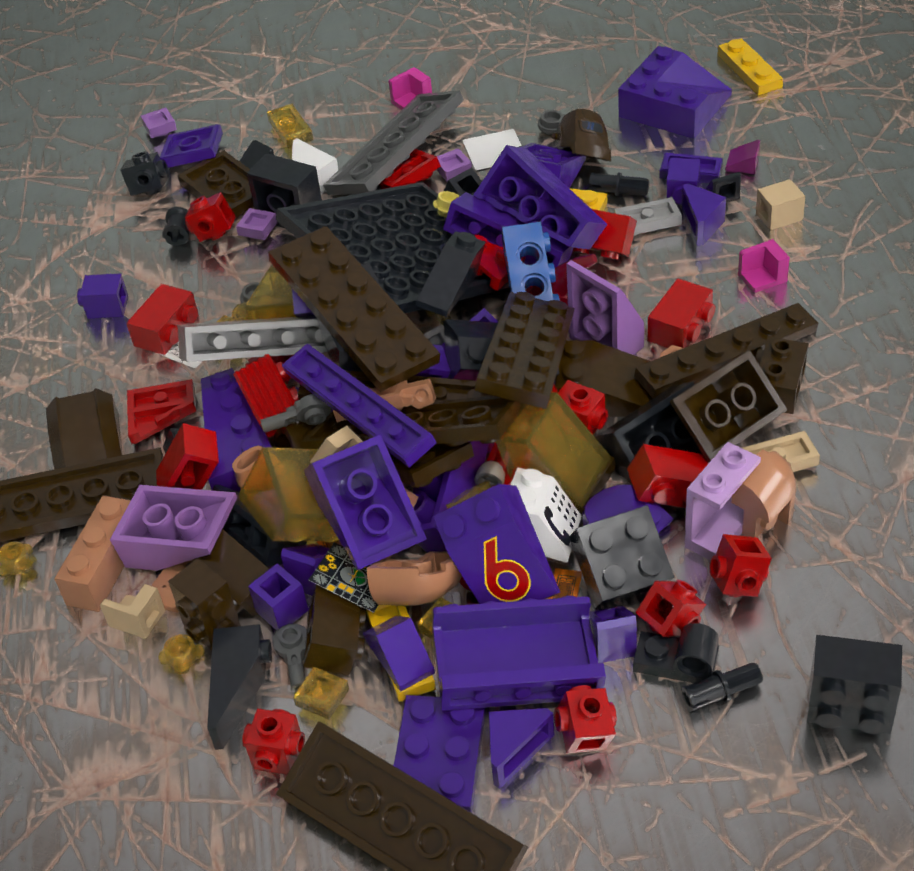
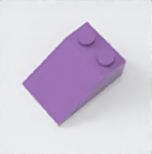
[566,260,644,355]
[110,485,238,571]

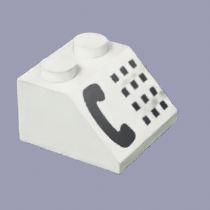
[511,467,582,563]

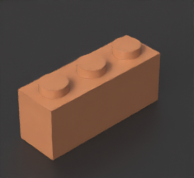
[54,496,130,612]

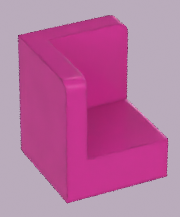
[388,67,432,110]
[738,239,790,293]

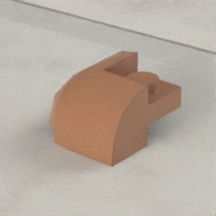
[731,449,796,537]
[367,551,462,606]

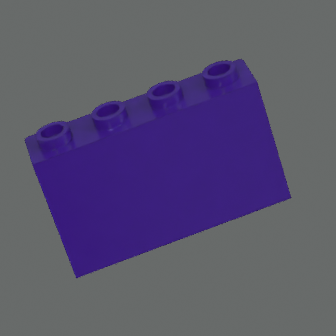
[432,596,606,711]

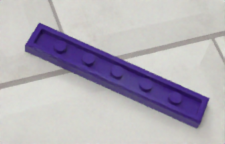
[282,343,437,467]

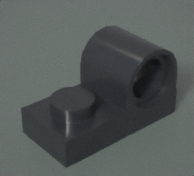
[633,623,719,683]

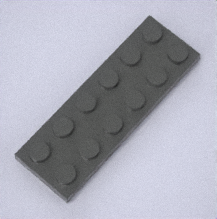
[323,91,464,196]

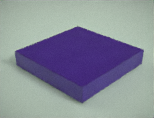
[160,124,223,168]

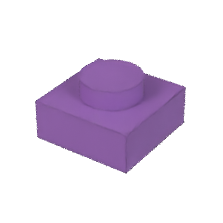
[141,107,177,138]
[437,148,472,182]
[236,208,277,240]

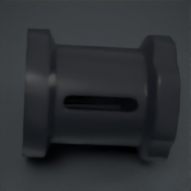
[162,207,189,246]

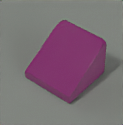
[725,140,760,174]

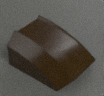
[46,388,123,469]

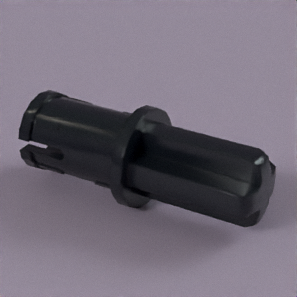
[589,172,650,196]
[681,663,763,712]

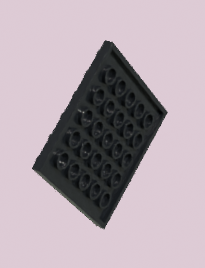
[276,182,509,314]

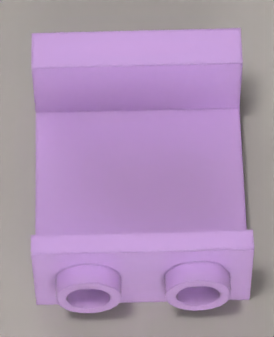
[685,442,761,561]

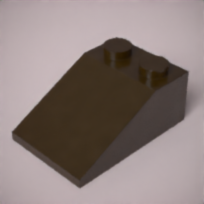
[556,340,653,417]
[669,350,787,463]

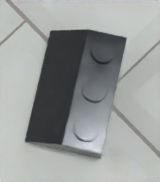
[443,319,559,381]
[594,381,702,485]

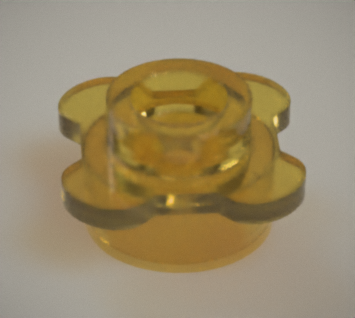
[0,542,34,578]
[158,634,205,675]

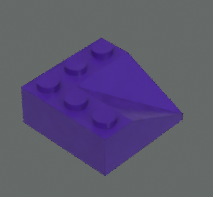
[618,46,732,139]

